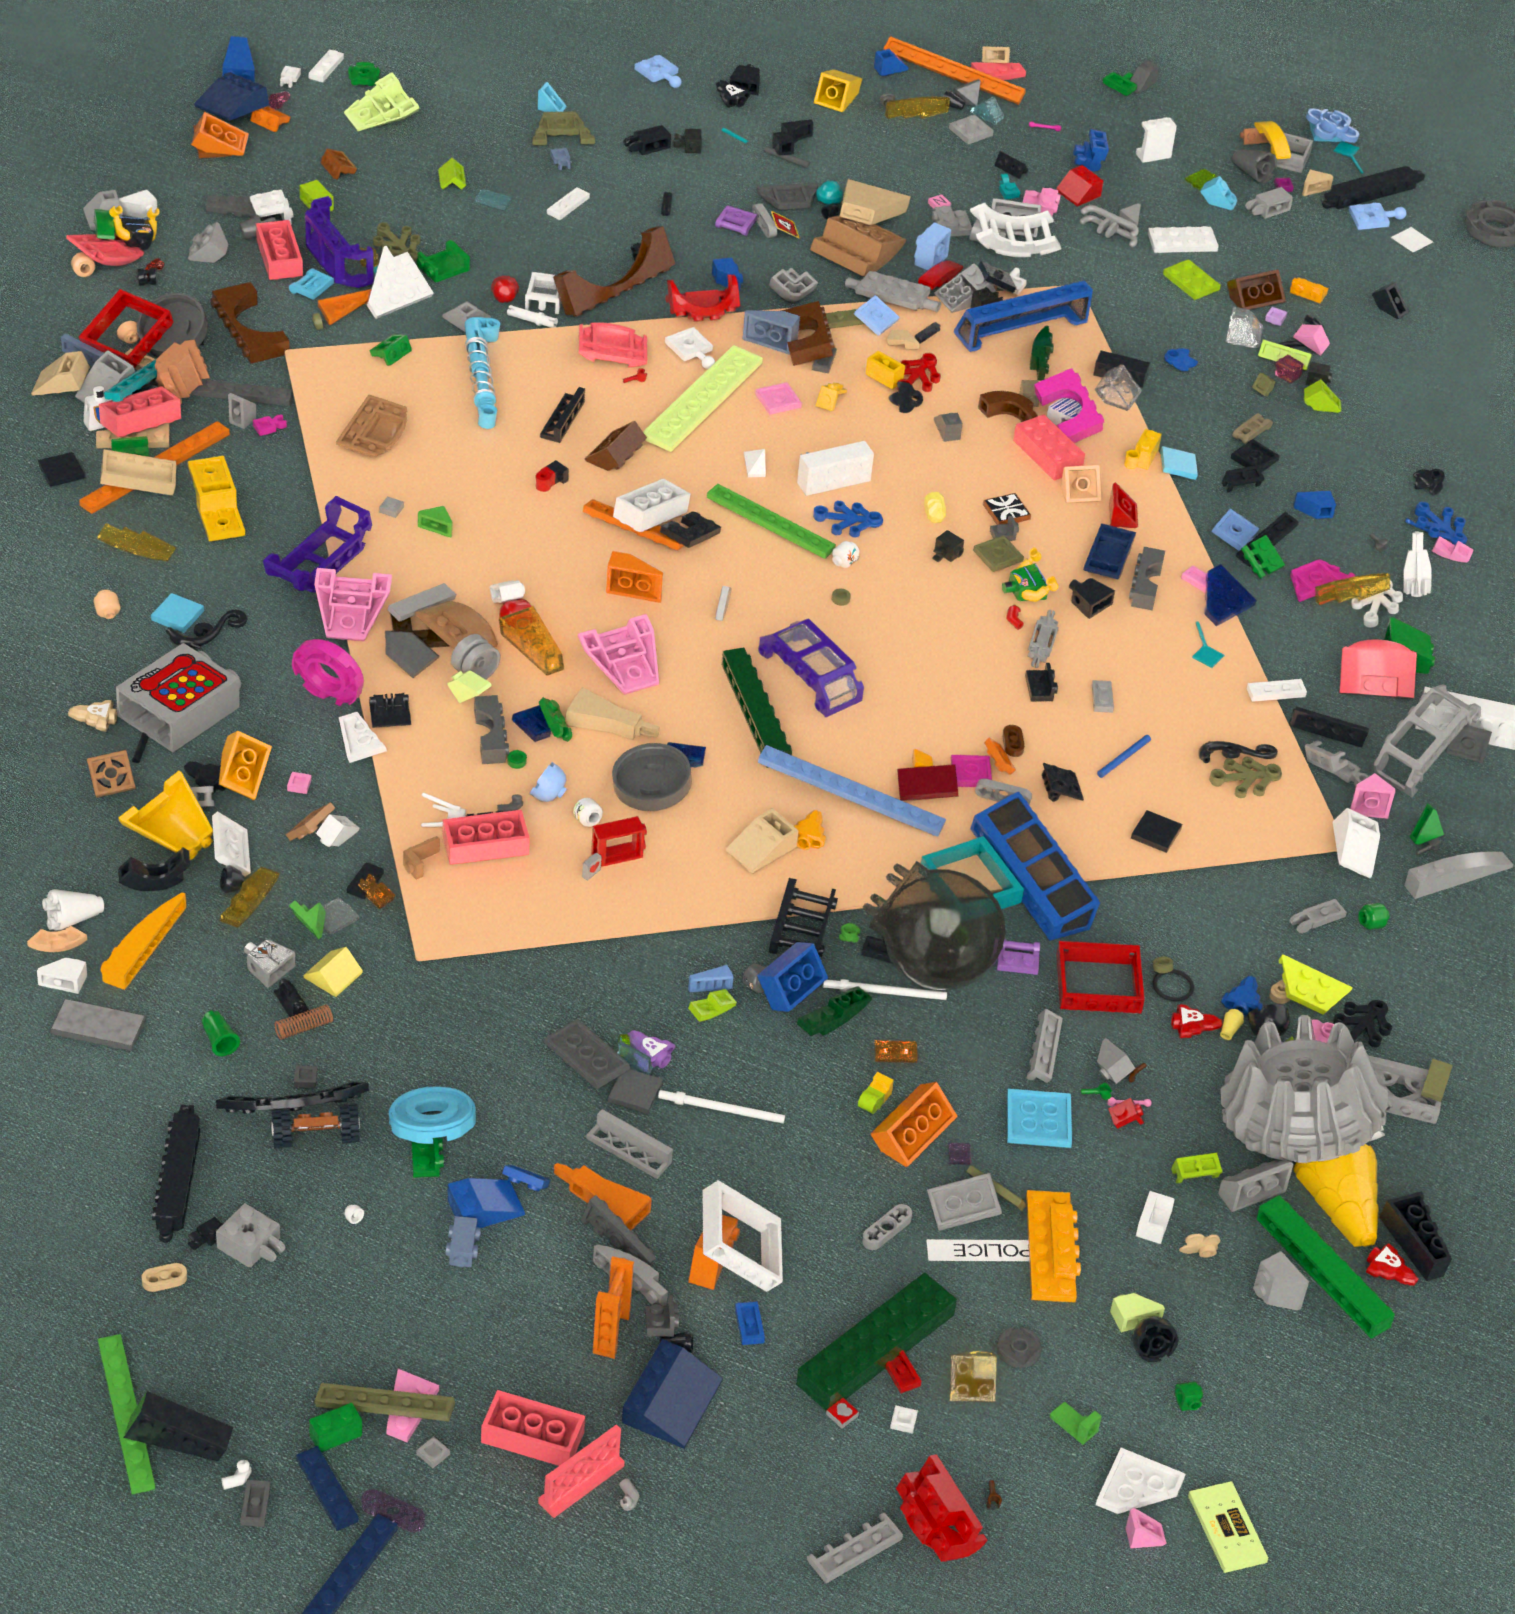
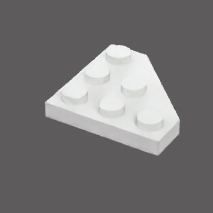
[1096,1448,1186,1514]

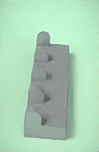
[1027,1009,1063,1083]

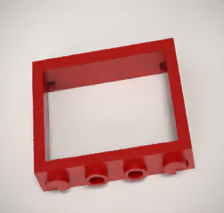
[79,289,174,368]
[1056,941,1145,1014]

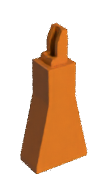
[554,1163,652,1231]

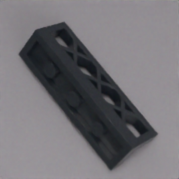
[540,387,585,443]
[1289,706,1369,748]

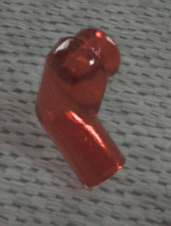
[145,258,165,278]

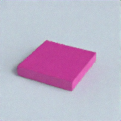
[951,755,992,787]

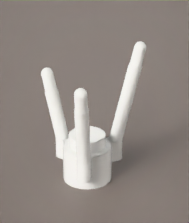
[421,793,466,827]

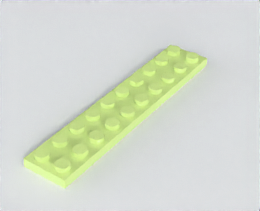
[643,345,763,452]

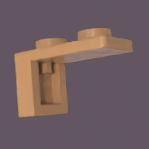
[403,836,440,880]

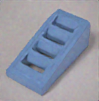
[688,965,733,992]

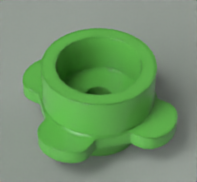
[839,923,860,943]

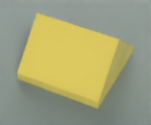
[304,947,363,997]

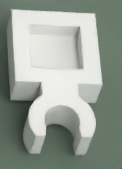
[280,66,301,88]

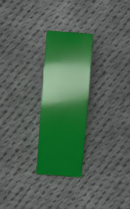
[94,209,115,240]

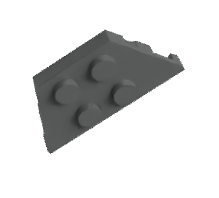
[757,183,818,210]

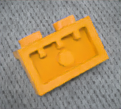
[1290,277,1329,303]

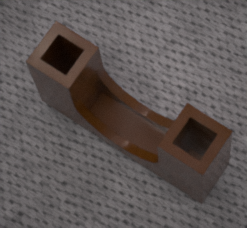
[781,301,835,366]

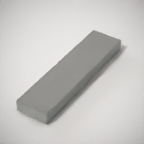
[388,583,456,622]

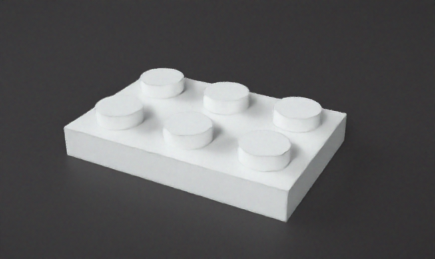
[212,811,251,877]

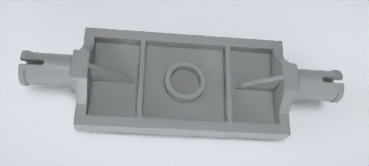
[845,271,941,312]

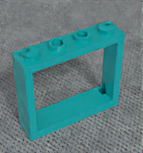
[920,836,1024,923]

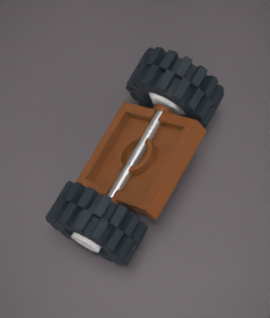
[271,1103,360,1149]

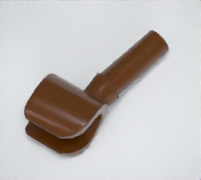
[1128,1063,1147,1082]
[986,1480,1002,1509]

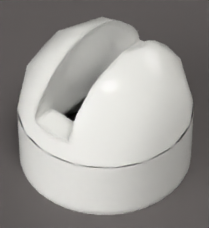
[344,1205,364,1224]

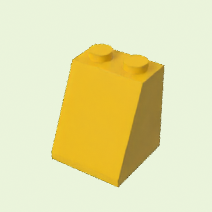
[814,69,862,112]

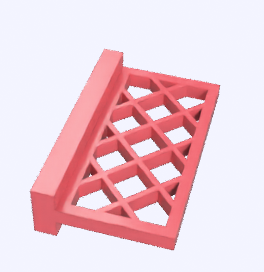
[538,1424,625,1518]

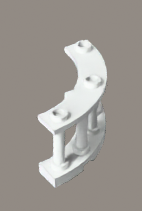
[970,203,1061,257]

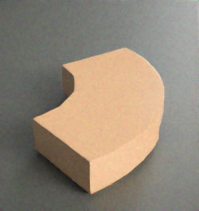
[27,926,87,952]

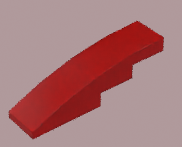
[918,260,963,290]

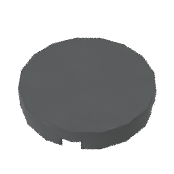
[997,1327,1042,1368]

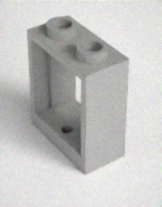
[1277,132,1313,173]

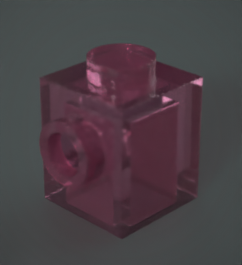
[1275,354,1304,384]

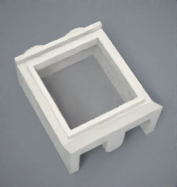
[525,272,562,314]

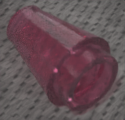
[268,91,290,109]

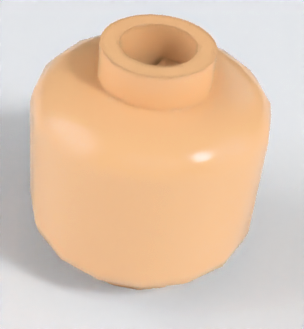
[71,252,95,277]
[93,590,121,619]

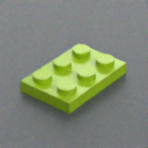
[1163,259,1221,300]

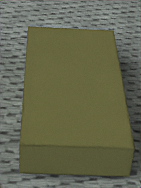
[1421,1059,1453,1102]

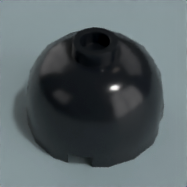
[1247,1004,1290,1036]
[1132,1316,1179,1362]

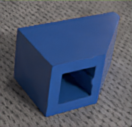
[874,49,909,76]
[712,257,743,291]
[1293,491,1336,519]

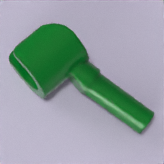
[1081,1083,1112,1100]

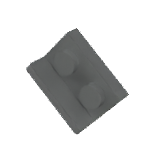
[645,1295,679,1337]

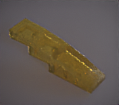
[885,97,950,119]
[97,523,176,561]
[1315,573,1390,605]
[220,867,280,928]

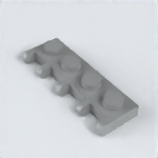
[807,1512,903,1583]

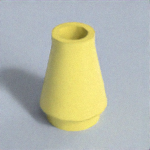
[1220,1009,1244,1040]

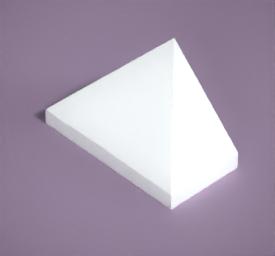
[744,449,766,477]

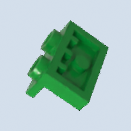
[370,334,412,366]
[111,436,150,457]
[411,1137,444,1178]

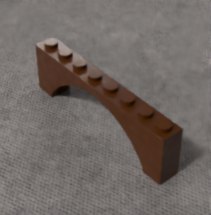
[553,226,675,317]

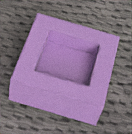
[1265,307,1287,326]

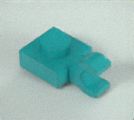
[999,173,1020,199]

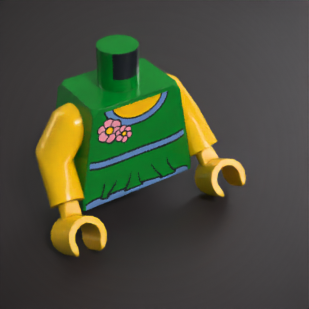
[1002,547,1058,602]

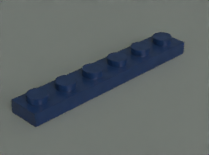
[302,1514,398,1614]

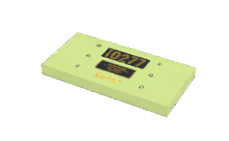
[1188,1481,1268,1573]

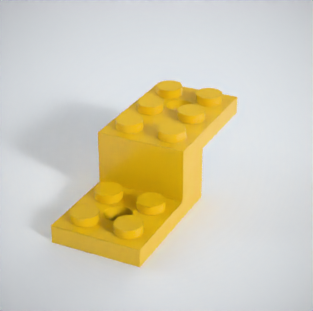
[188,456,245,541]

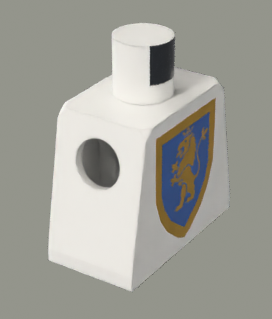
[84,386,111,431]

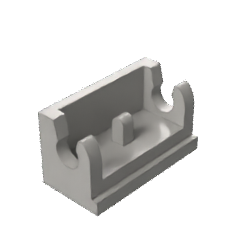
[1305,741,1348,773]

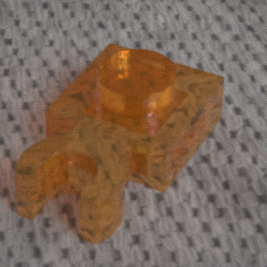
[358,874,396,909]

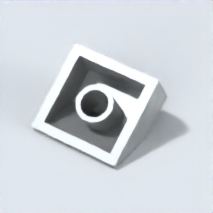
[1253,1251,1309,1311]

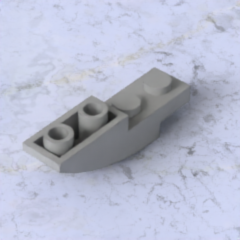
[593,1245,668,1306]

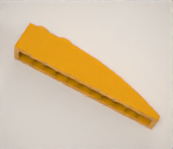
[100,893,186,990]

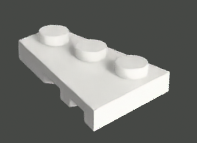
[339,712,387,763]

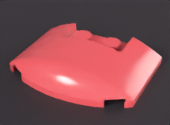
[66,234,144,266]
[579,323,647,367]
[1339,640,1417,698]

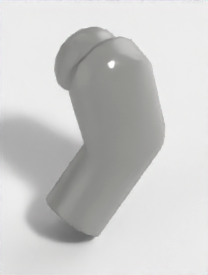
[619,1478,639,1511]

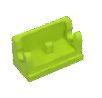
[1171,1153,1223,1183]

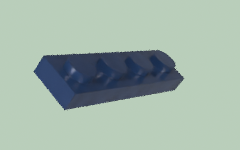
[296,1446,359,1531]

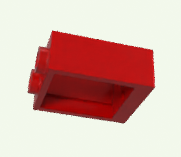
[591,816,647,867]

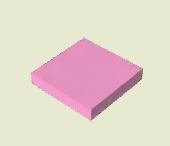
[755,382,802,415]

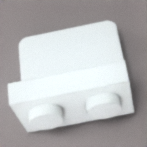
[250,190,293,225]

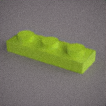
[1258,340,1312,371]

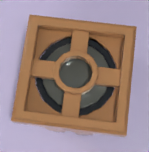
[87,750,136,798]

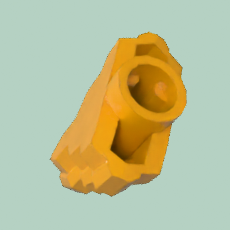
[794,810,826,850]

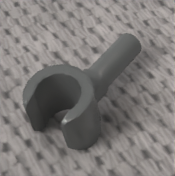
[1370,533,1387,552]
[1416,838,1440,855]

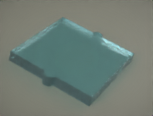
[617,1040,653,1076]

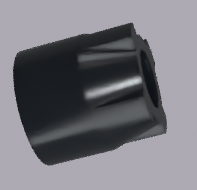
[821,203,839,219]

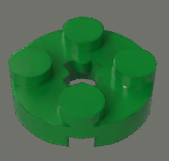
[348,62,380,86]

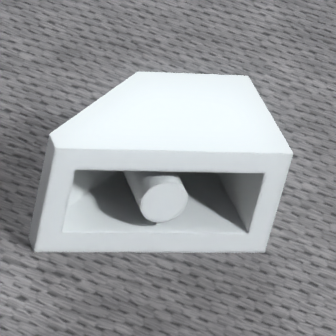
[119,190,157,218]
[316,814,360,847]
[37,958,87,994]

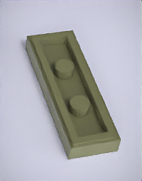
[966,1165,1026,1211]

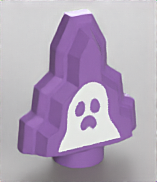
[627,1030,675,1071]

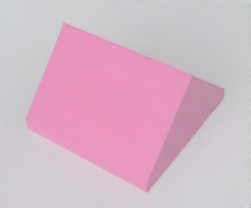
[1350,773,1395,819]

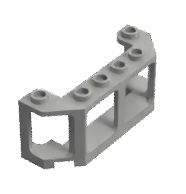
[1374,684,1481,797]

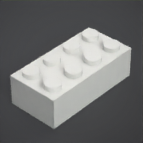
[797,441,874,496]
[613,478,691,532]

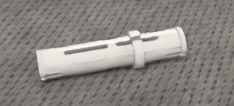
[507,305,558,328]

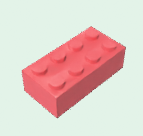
[256,220,303,280]
[99,386,181,437]
[1013,414,1085,481]
[442,810,530,865]
[481,1390,585,1466]

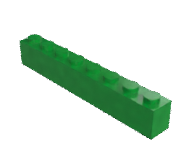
[1256,1195,1395,1339]

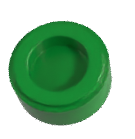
[507,750,527,769]

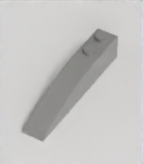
[1404,852,1513,899]

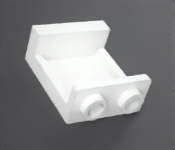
[1136,117,1177,162]

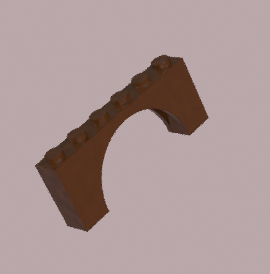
[210,282,290,364]

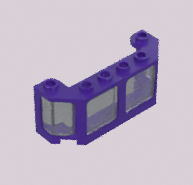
[758,618,864,717]

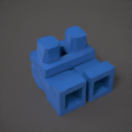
[1073,129,1109,171]

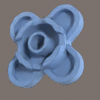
[1306,109,1359,143]

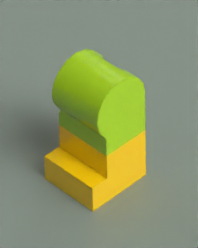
[858,1072,894,1114]

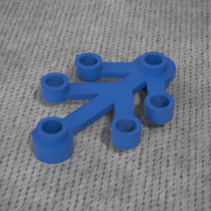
[813,501,883,538]
[1414,502,1467,545]

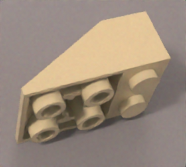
[31,351,90,396]
[726,808,799,873]

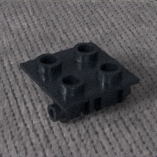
[369,693,411,728]
[1041,763,1084,802]

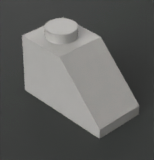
[228,393,256,429]
[1097,1038,1135,1084]

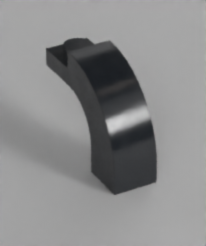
[118,847,190,891]

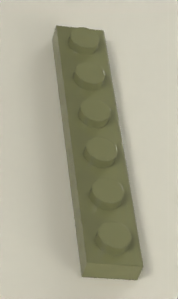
[315,1383,455,1421]

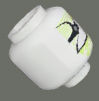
[573,798,603,827]

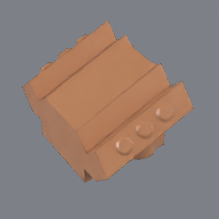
[155,340,210,404]

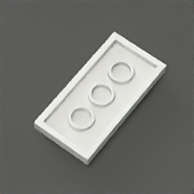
[1147,226,1218,253]

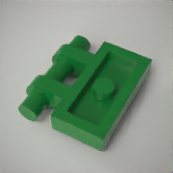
[1241,535,1285,579]

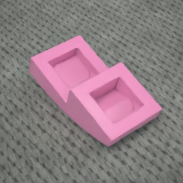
[1432,536,1473,563]

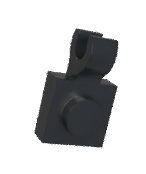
[188,1217,223,1250]

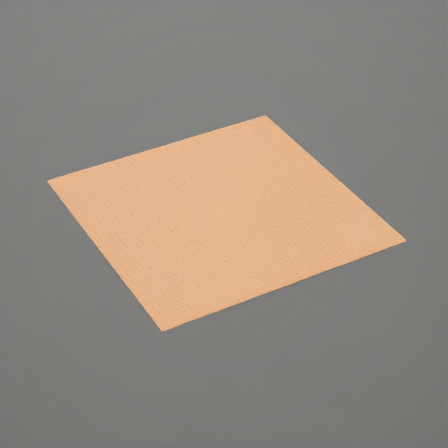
[285,285,1337,961]

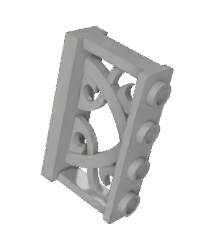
[1368,1055,1441,1124]

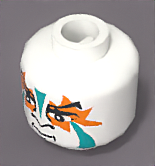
[832,541,860,568]

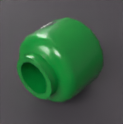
[1358,903,1390,930]

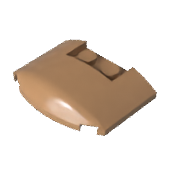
[336,394,407,457]
[415,601,498,649]

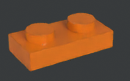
[984,737,1016,775]

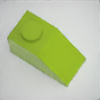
[1304,379,1341,413]

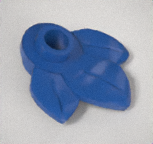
[1164,348,1198,371]

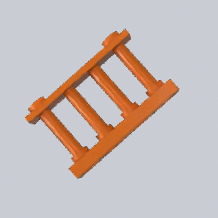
[593,1256,634,1359]

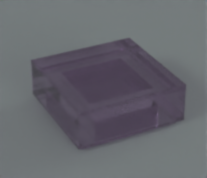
[948,1143,971,1165]

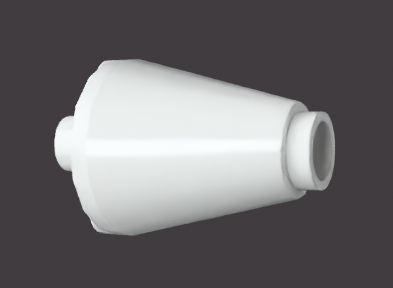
[42,889,104,931]

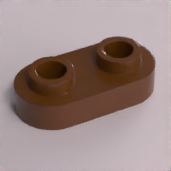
[1002,725,1025,757]

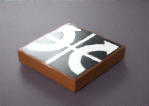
[983,493,1031,525]

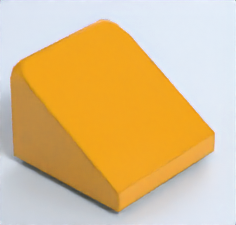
[912,749,933,767]

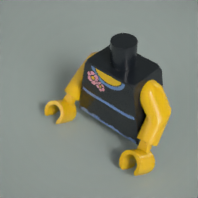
[109,206,160,250]

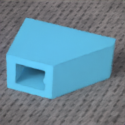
[1200,176,1238,210]

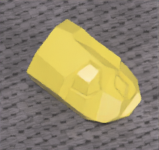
[924,492,946,523]

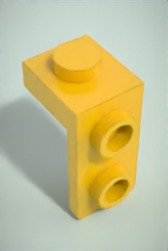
[816,382,847,411]

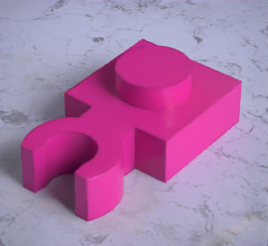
[253,415,287,436]

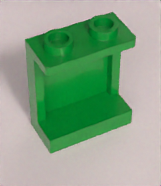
[416,240,470,283]

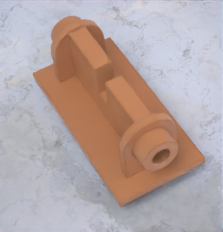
[1240,128,1269,145]

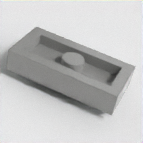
[1092,680,1114,713]

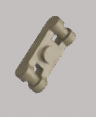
[1232,413,1273,444]

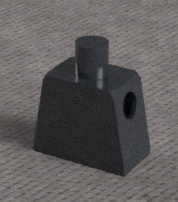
[730,64,760,95]
[1069,578,1115,619]

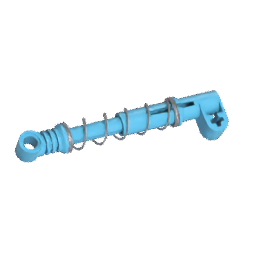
[464,317,500,429]

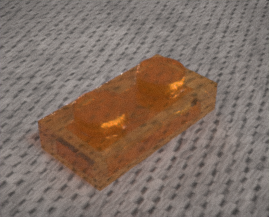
[874,1040,918,1063]

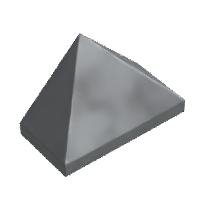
[954,79,980,106]

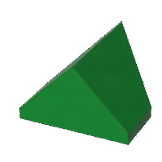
[1410,803,1444,845]

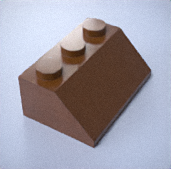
[1227,269,1286,312]
[585,421,647,471]

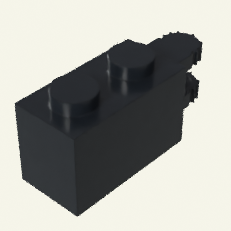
[623,125,671,155]

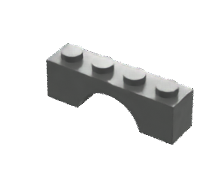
[1129,547,1165,611]
[474,695,509,764]

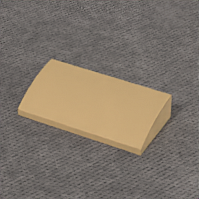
[100,449,176,496]

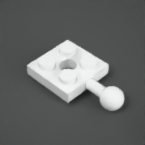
[665,327,715,370]

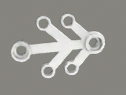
[1352,578,1403,627]

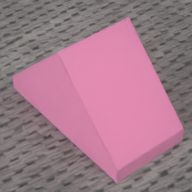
[1293,324,1330,356]
[1126,1508,1166,1548]

